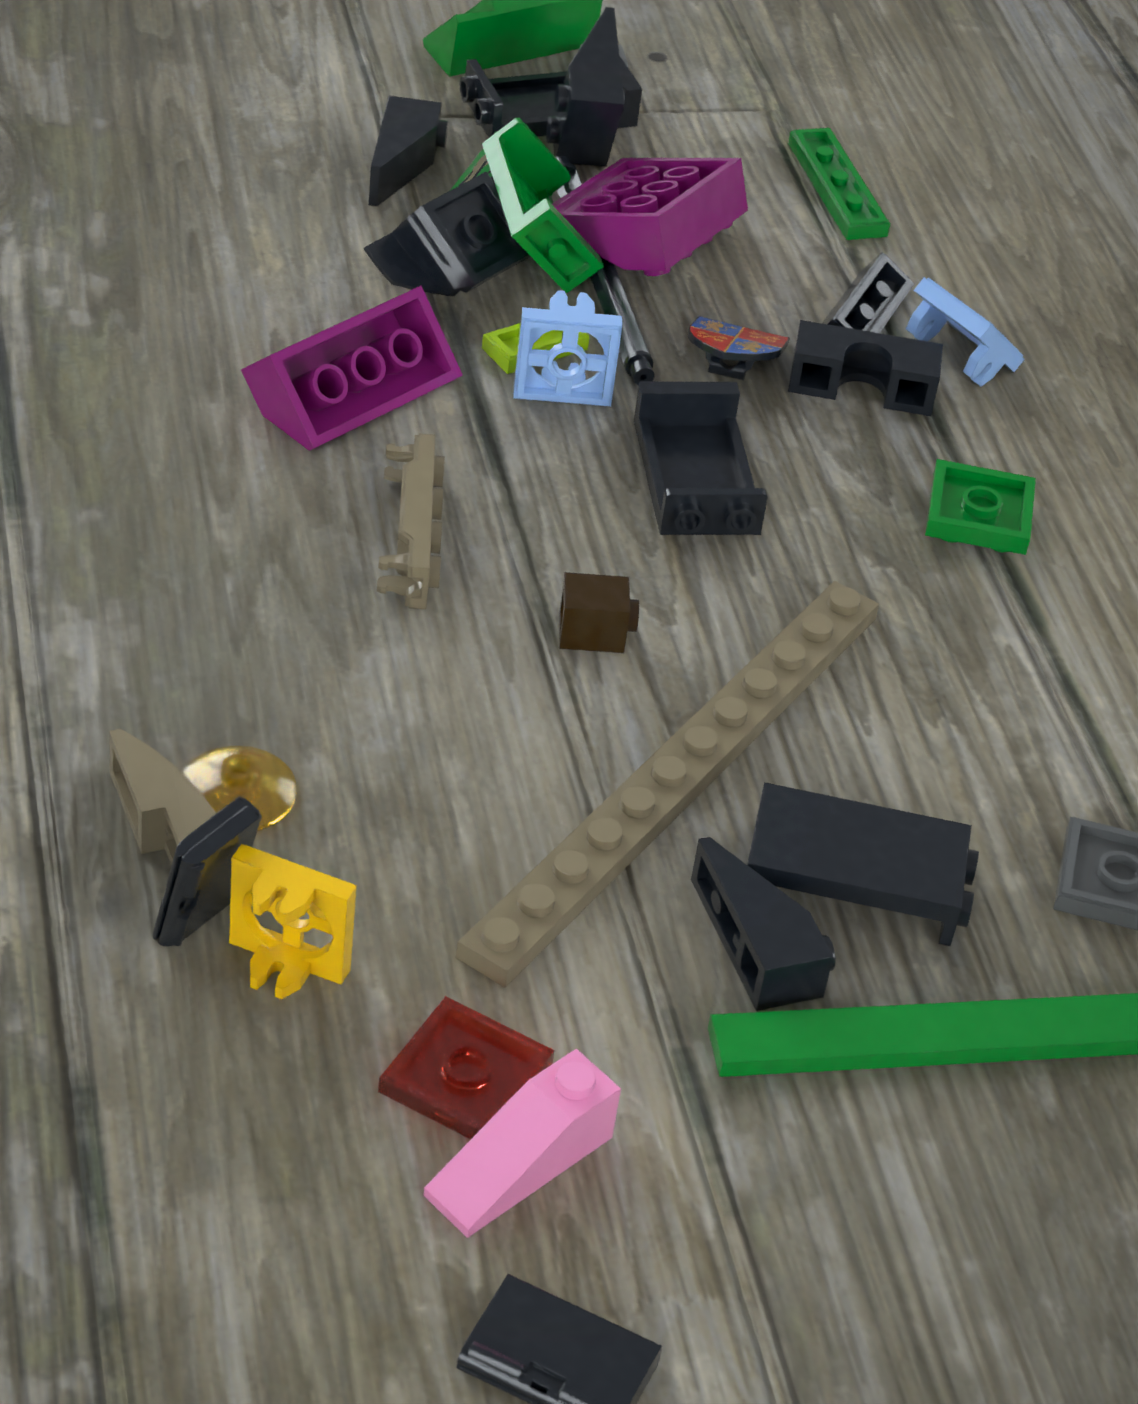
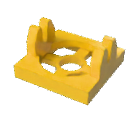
[229,844,357,999]

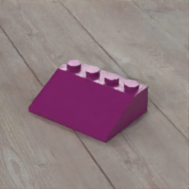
[552,158,748,276]

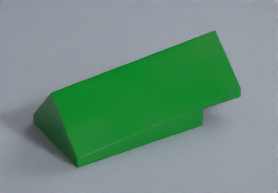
[422,0,603,77]

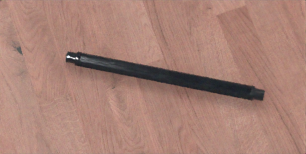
[556,156,655,385]

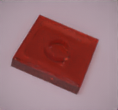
[378,996,555,1139]

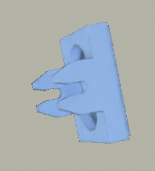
[906,277,1025,387]
[513,290,622,406]

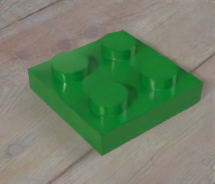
[925,459,1036,555]

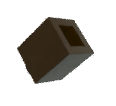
[559,572,639,653]

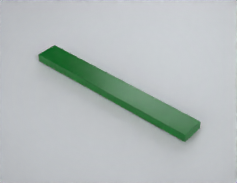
[707,993,1138,1077]

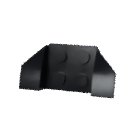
[363,172,531,297]

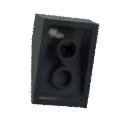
[546,7,624,167]

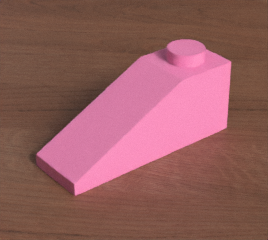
[423,1049,621,1238]

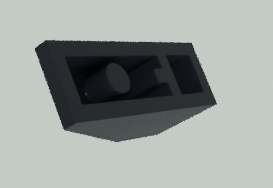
[368,95,448,206]
[691,837,836,1011]

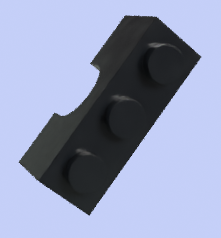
[788,320,943,416]

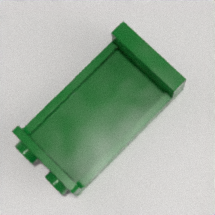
[482,118,604,294]

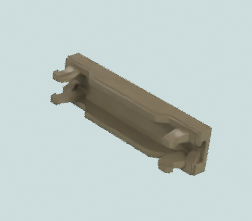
[377,433,445,609]

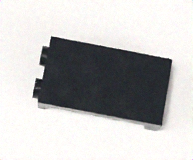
[460,57,642,137]
[634,381,768,535]
[747,782,979,946]

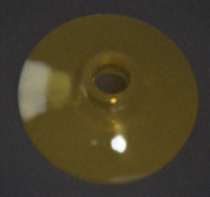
[182,746,297,831]

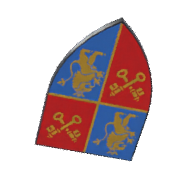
[687,316,790,381]

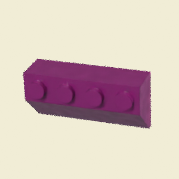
[241,286,463,451]

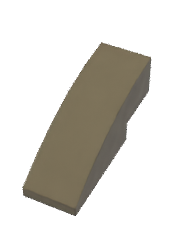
[109,729,216,865]

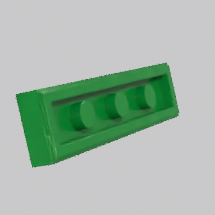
[788,128,890,240]

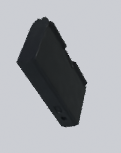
[152,796,262,946]
[456,1274,662,1404]

